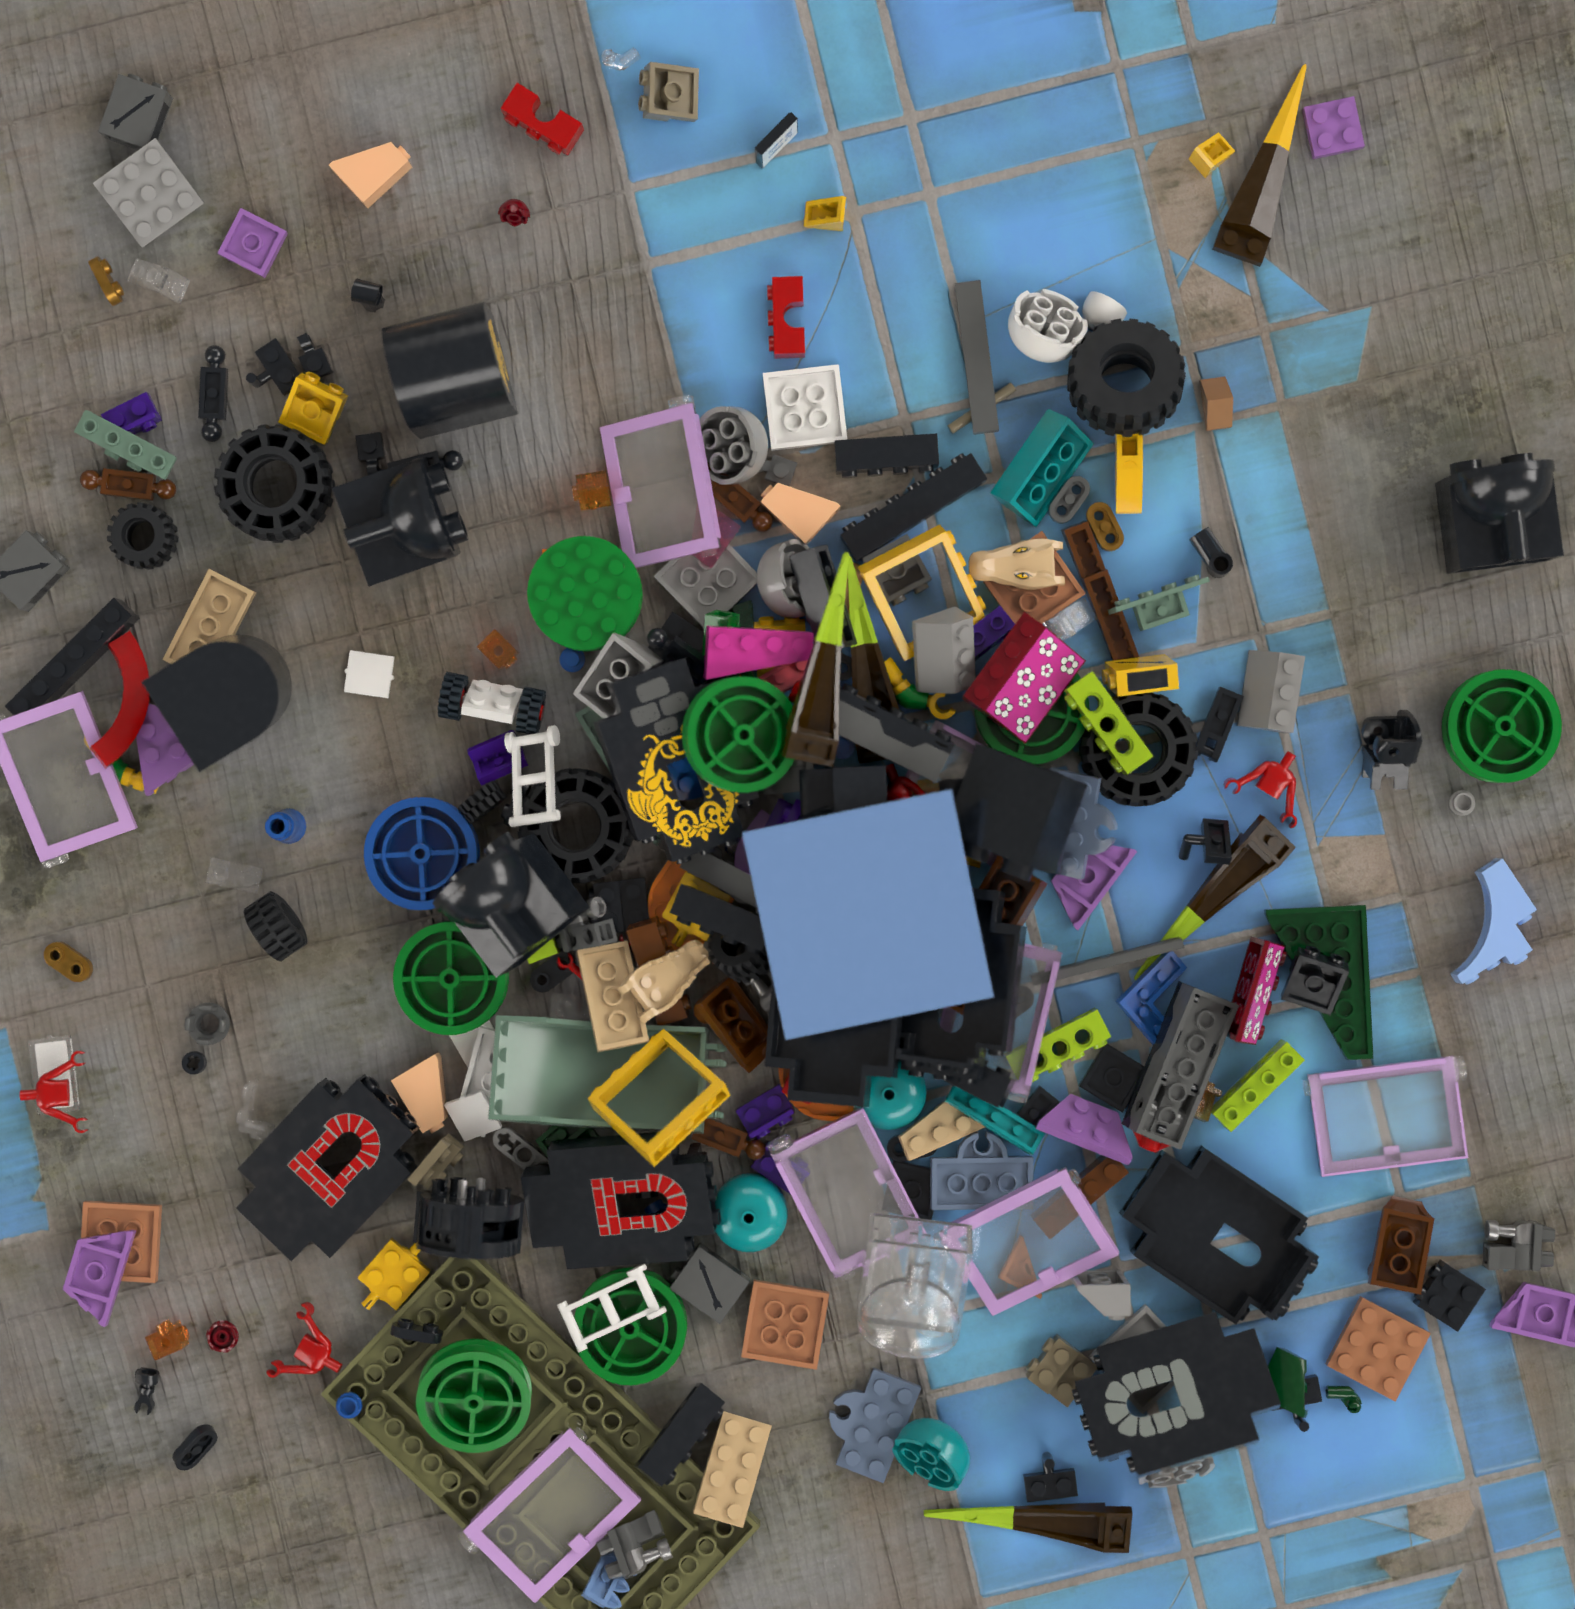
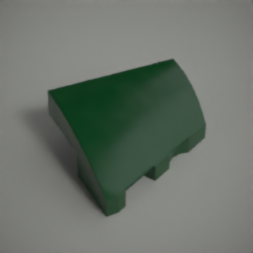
[1268,1347,1308,1418]

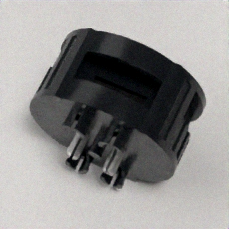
[413,1177,524,1259]

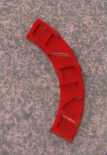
[90,631,150,769]

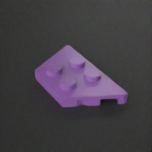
[136,704,194,796]
[1050,845,1137,930]
[1036,1094,1133,1165]
[63,1229,136,1327]
[1489,1282,1575,1347]

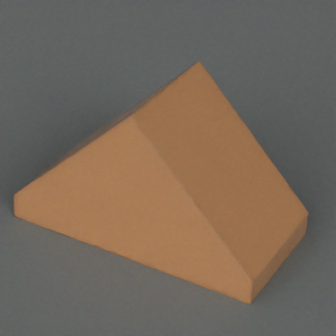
[1199,377,1233,431]

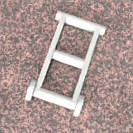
[505,725,561,827]
[557,1264,667,1352]

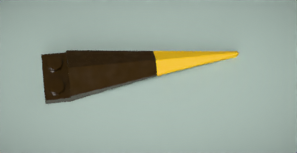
[1212,64,1306,267]

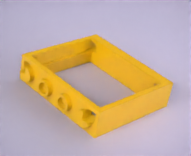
[857,524,986,662]
[587,1028,730,1167]

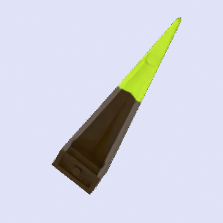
[782,552,849,767]
[848,556,899,764]
[1134,814,1296,980]
[923,1502,1133,1553]

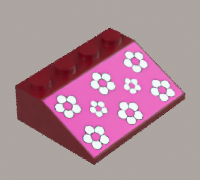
[962,612,1086,744]
[1227,936,1286,1045]

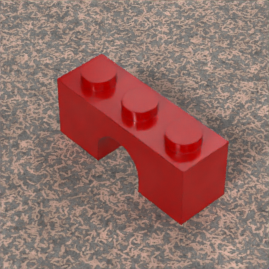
[501,83,584,156]
[767,276,805,359]

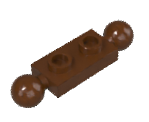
[707,462,773,532]
[80,468,177,501]
[691,1119,766,1160]

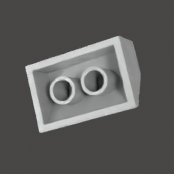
[912,606,975,694]
[573,633,664,718]
[1237,650,1305,734]
[1071,1270,1131,1320]

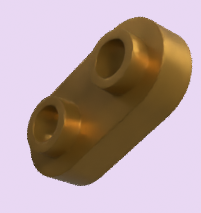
[88,256,124,306]
[1086,502,1124,552]
[44,942,93,982]

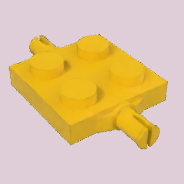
[661,872,731,947]
[357,1238,430,1310]

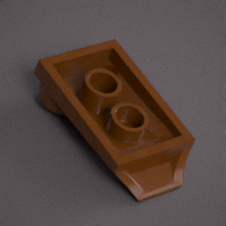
[694,977,768,1073]
[1368,1196,1435,1295]

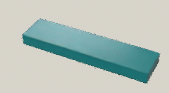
[944,1085,1045,1156]

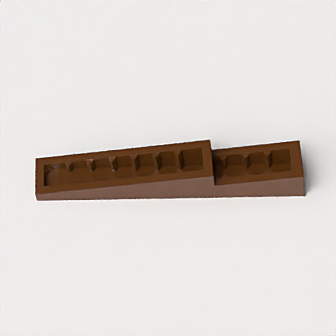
[1061,520,1139,661]

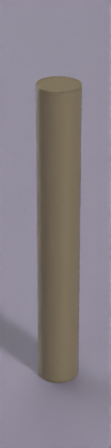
[947,382,1016,434]

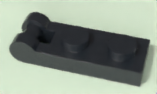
[1196,687,1244,763]

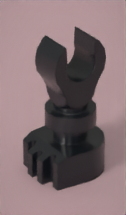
[134,1367,160,1415]

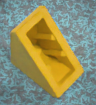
[1188,132,1235,178]
[804,196,846,231]

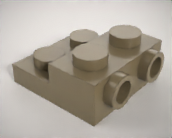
[638,62,699,122]
[408,1134,465,1189]
[1026,1334,1097,1408]

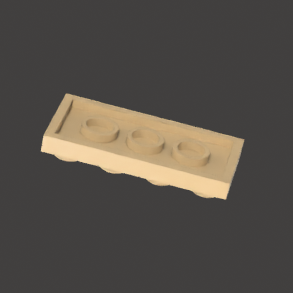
[162,569,256,664]
[576,941,649,1052]
[693,1411,772,1528]

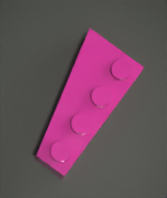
[703,625,814,679]

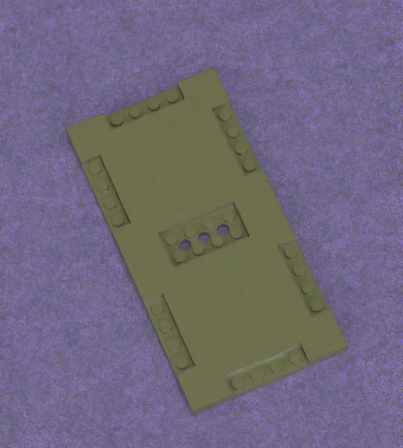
[321,1257,761,1609]

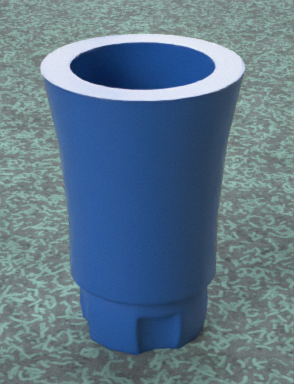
[265,808,306,844]

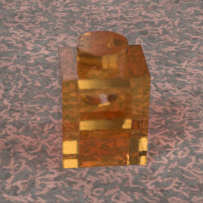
[477,629,519,670]

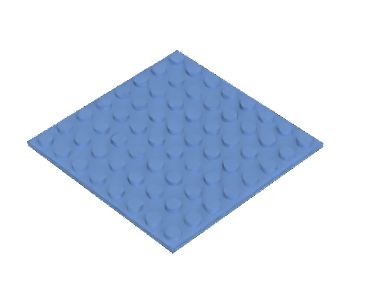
[742,789,994,1040]

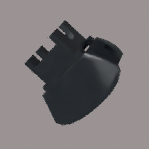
[1361,710,1422,790]

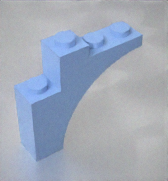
[1450,858,1537,985]

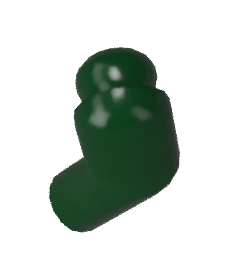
[1326,1386,1362,1413]

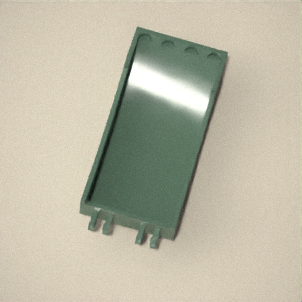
[488,1015,727,1134]

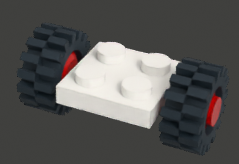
[437,672,546,734]

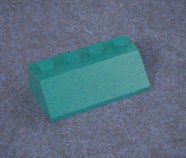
[990,409,1094,527]

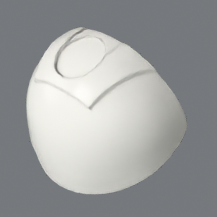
[1082,291,1127,331]

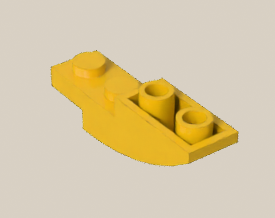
[1115,433,1143,514]

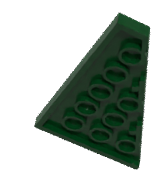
[1264,905,1374,1060]

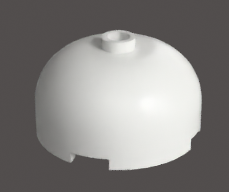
[1008,289,1088,363]

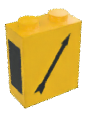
[1102,654,1179,696]

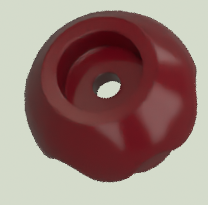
[498,199,530,227]
[206,1320,239,1353]

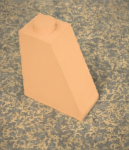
[329,142,413,208]
[760,483,840,545]
[391,1052,448,1134]

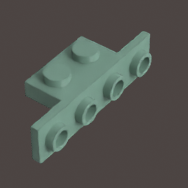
[74,410,177,480]
[1108,574,1210,631]

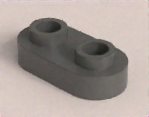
[1049,476,1090,524]

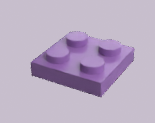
[1302,96,1365,159]
[218,208,288,278]

